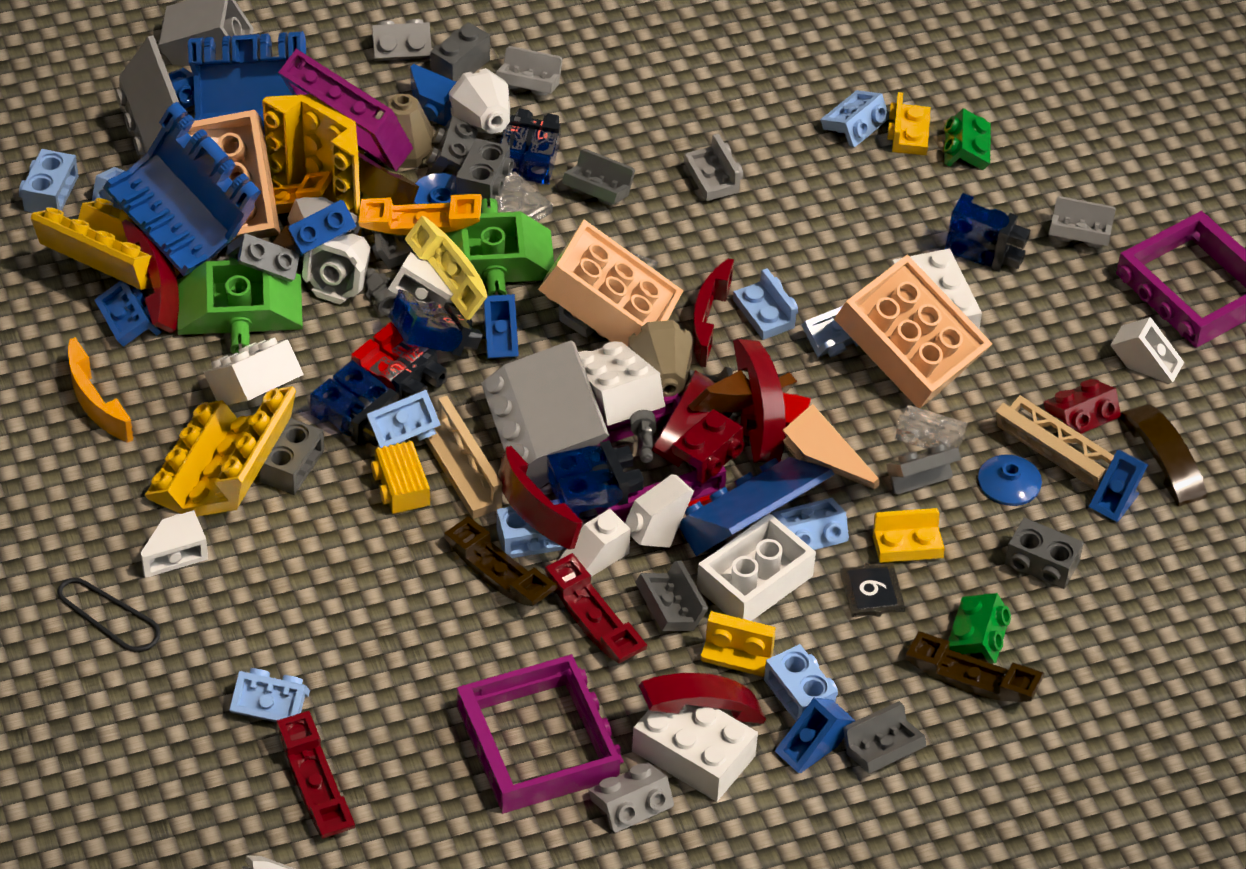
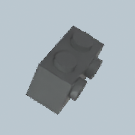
[430,22,490,82]

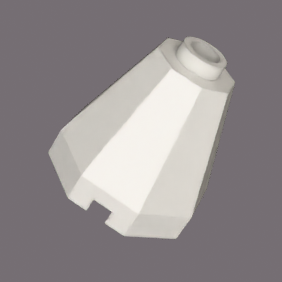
[449,68,510,134]
[302,234,371,304]

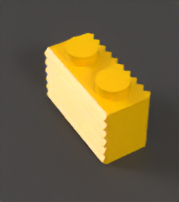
[371,440,430,514]

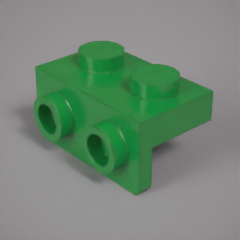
[943,108,991,170]
[948,593,1011,664]

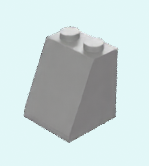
[158,0,254,66]

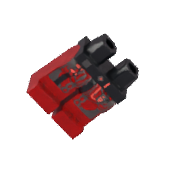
[351,321,447,401]

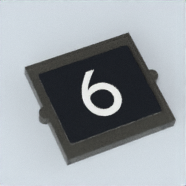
[840,563,905,617]

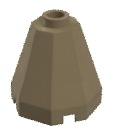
[380,94,434,168]
[628,320,692,397]

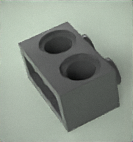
[456,138,514,206]
[260,418,324,495]
[1005,518,1084,589]

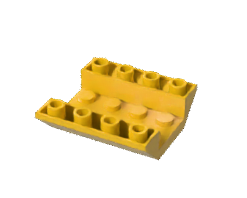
[262,94,362,236]
[31,198,180,290]
[145,386,296,517]

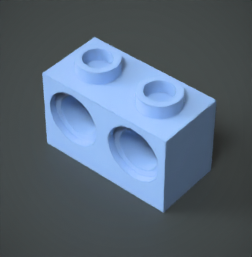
[19,149,79,212]
[497,499,567,558]
[764,644,838,721]

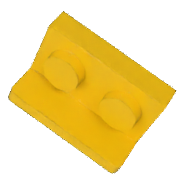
[887,92,931,156]
[873,508,945,563]
[701,611,776,677]

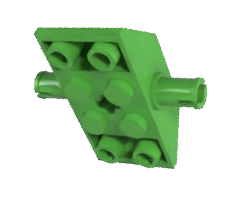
[445,198,554,296]
[177,257,303,354]

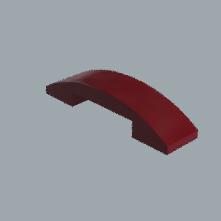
[122,219,179,333]
[693,258,734,367]
[733,339,786,463]
[652,370,715,467]
[498,446,583,550]
[545,553,647,663]
[639,673,766,724]
[276,711,355,839]

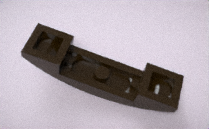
[358,147,419,205]
[1120,404,1208,507]
[444,516,557,606]
[906,631,1044,702]

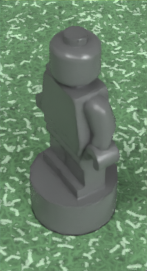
[365,268,401,316]
[630,410,656,463]

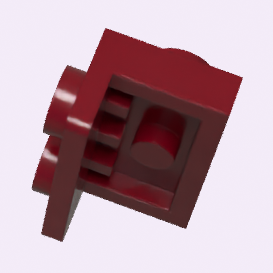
[1043,379,1121,434]
[672,409,744,484]

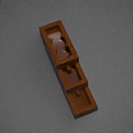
[688,370,797,413]

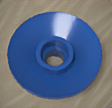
[414,173,457,204]
[978,455,1042,506]

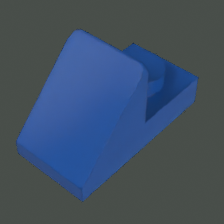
[483,294,519,359]
[1089,450,1148,522]

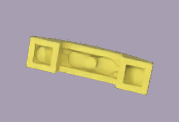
[405,216,487,320]

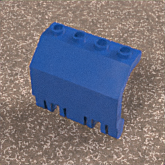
[188,31,306,136]
[103,102,261,276]

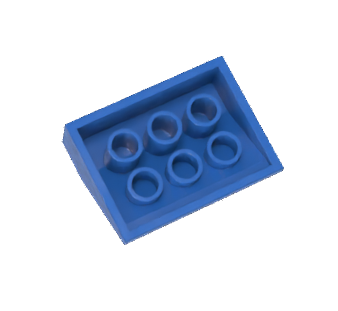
[679,457,835,556]

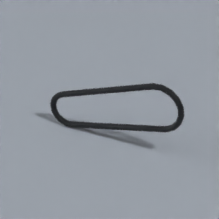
[57,578,161,652]

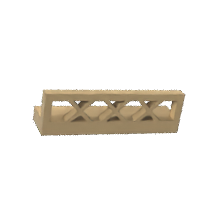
[995,395,1114,491]
[424,396,502,519]

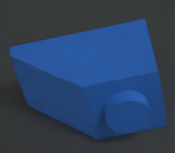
[410,64,456,126]
[775,698,855,773]

